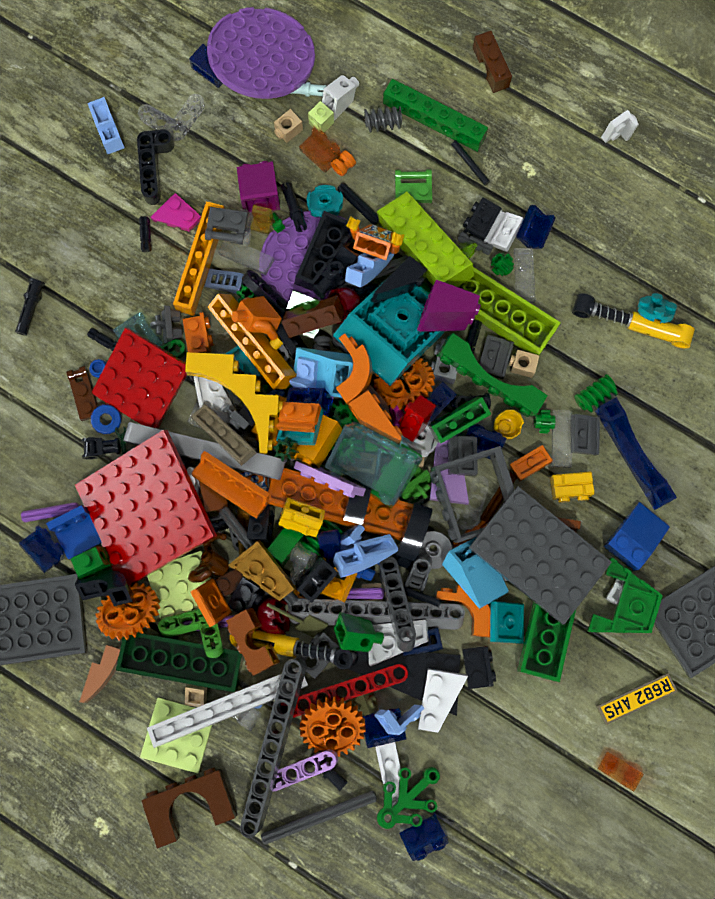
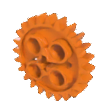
[373,358,435,410]
[95,583,160,641]
[300,696,366,757]

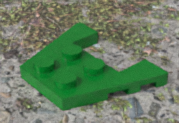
[587,558,663,633]

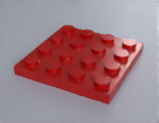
[92,327,187,429]

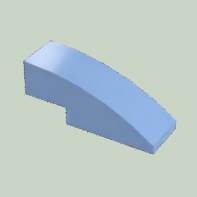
[87,97,125,154]
[345,251,394,288]
[333,534,399,578]

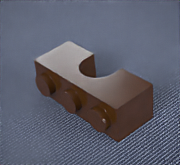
[473,31,512,93]
[281,295,345,338]

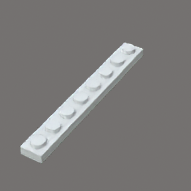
[147,667,308,748]

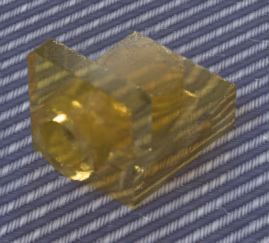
[251,205,273,234]

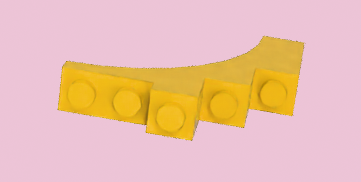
[185,352,283,455]

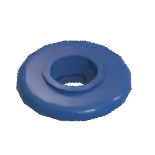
[91,404,121,434]

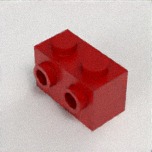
[398,395,436,442]

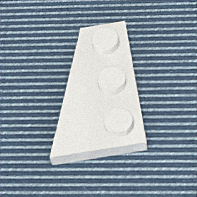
[193,376,236,423]
[368,620,428,666]
[418,668,468,732]

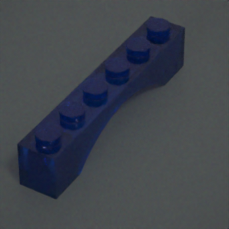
[595,397,677,510]

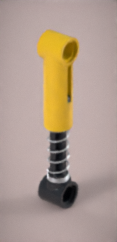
[572,293,695,349]
[230,629,358,669]

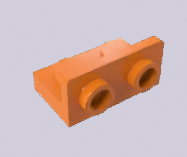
[182,312,214,353]

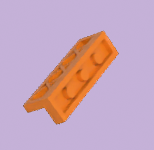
[192,451,270,519]

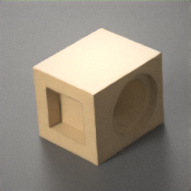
[274,109,303,143]
[509,350,540,378]

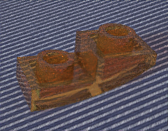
[598,752,644,792]

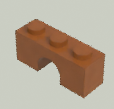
[226,608,280,676]

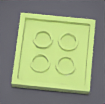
[147,551,211,620]
[140,697,212,774]

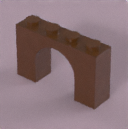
[141,767,237,849]

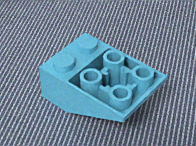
[294,347,353,398]
[442,537,509,609]

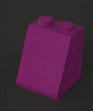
[237,161,280,215]
[417,280,481,332]

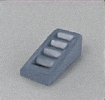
[205,269,244,294]

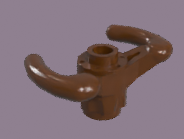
[188,532,229,583]

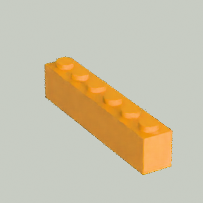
[173,201,225,316]
[208,294,297,390]

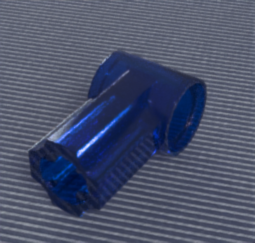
[318,529,342,567]

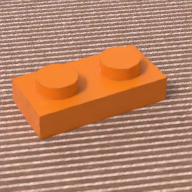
[509,445,553,482]

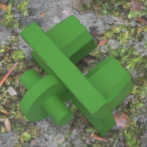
[401,467,432,502]

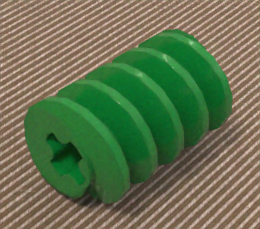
[574,374,618,413]
[300,519,344,559]

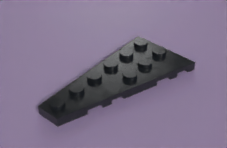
[342,651,461,716]

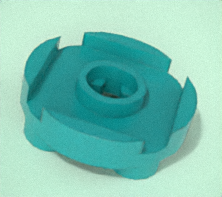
[306,185,343,217]
[637,293,677,323]

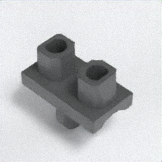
[150,306,182,344]

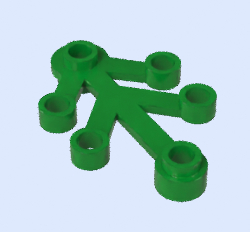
[377,767,440,829]

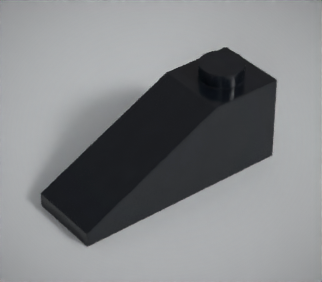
[371,256,427,304]

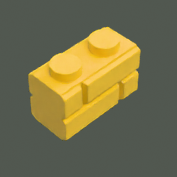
[550,472,594,503]
[278,498,325,537]

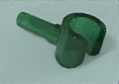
[115,426,127,454]

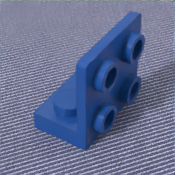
[46,505,102,560]

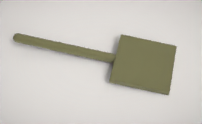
[267,603,328,638]

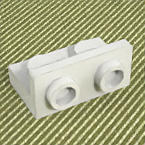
[601,110,639,143]

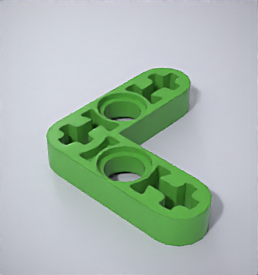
[158,609,223,658]

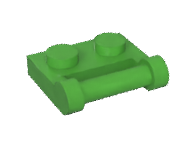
[395,169,432,203]

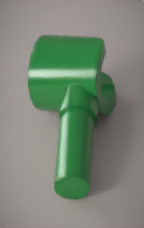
[271,212,285,233]

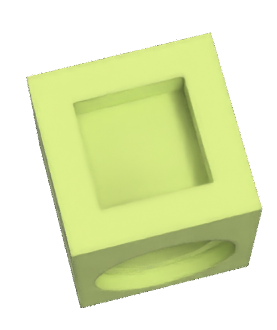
[308,101,334,135]

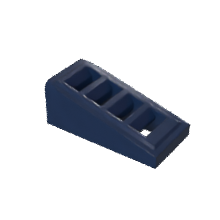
[403,627,443,656]

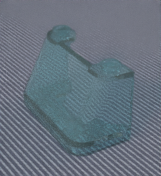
[325,422,422,506]

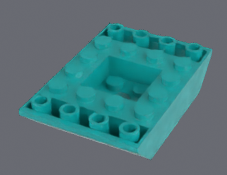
[333,281,446,386]

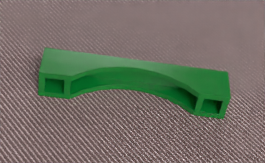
[437,333,548,417]

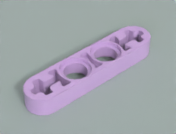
[264,749,338,792]

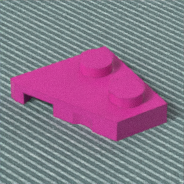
[151,193,201,232]

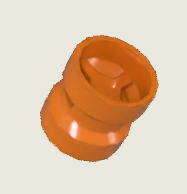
[331,150,356,177]

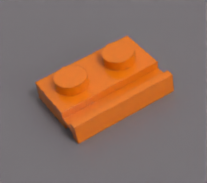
[276,402,321,433]

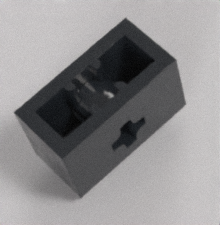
[295,557,338,603]

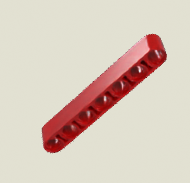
[281,664,409,718]

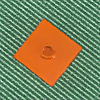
[190,578,232,627]

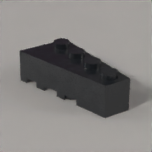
[294,211,352,291]

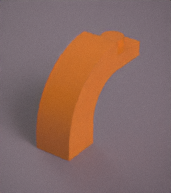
[336,334,372,405]
[436,585,491,638]

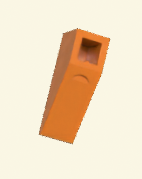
[349,390,403,444]

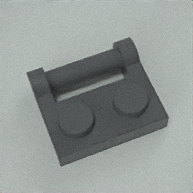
[205,207,248,245]

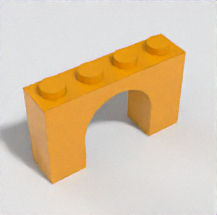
[251,394,343,468]

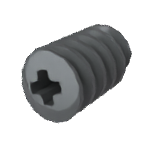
[364,106,402,133]

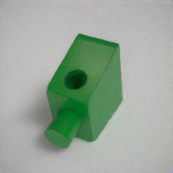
[70,547,112,580]
[334,612,384,652]

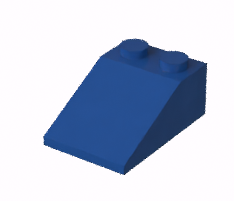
[603,502,670,571]

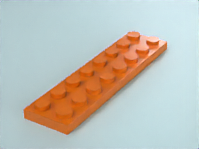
[268,468,413,541]

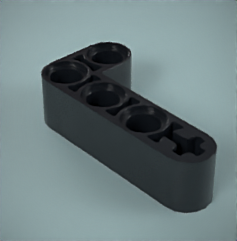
[137,129,174,205]

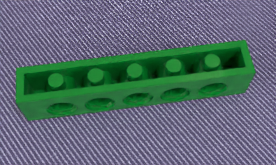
[383,79,488,152]

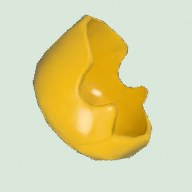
[493,409,524,440]

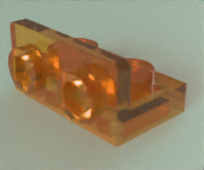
[299,127,340,173]

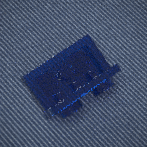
[516,205,556,249]
[466,424,507,459]
[19,525,64,574]
[363,708,407,749]
[399,815,449,861]

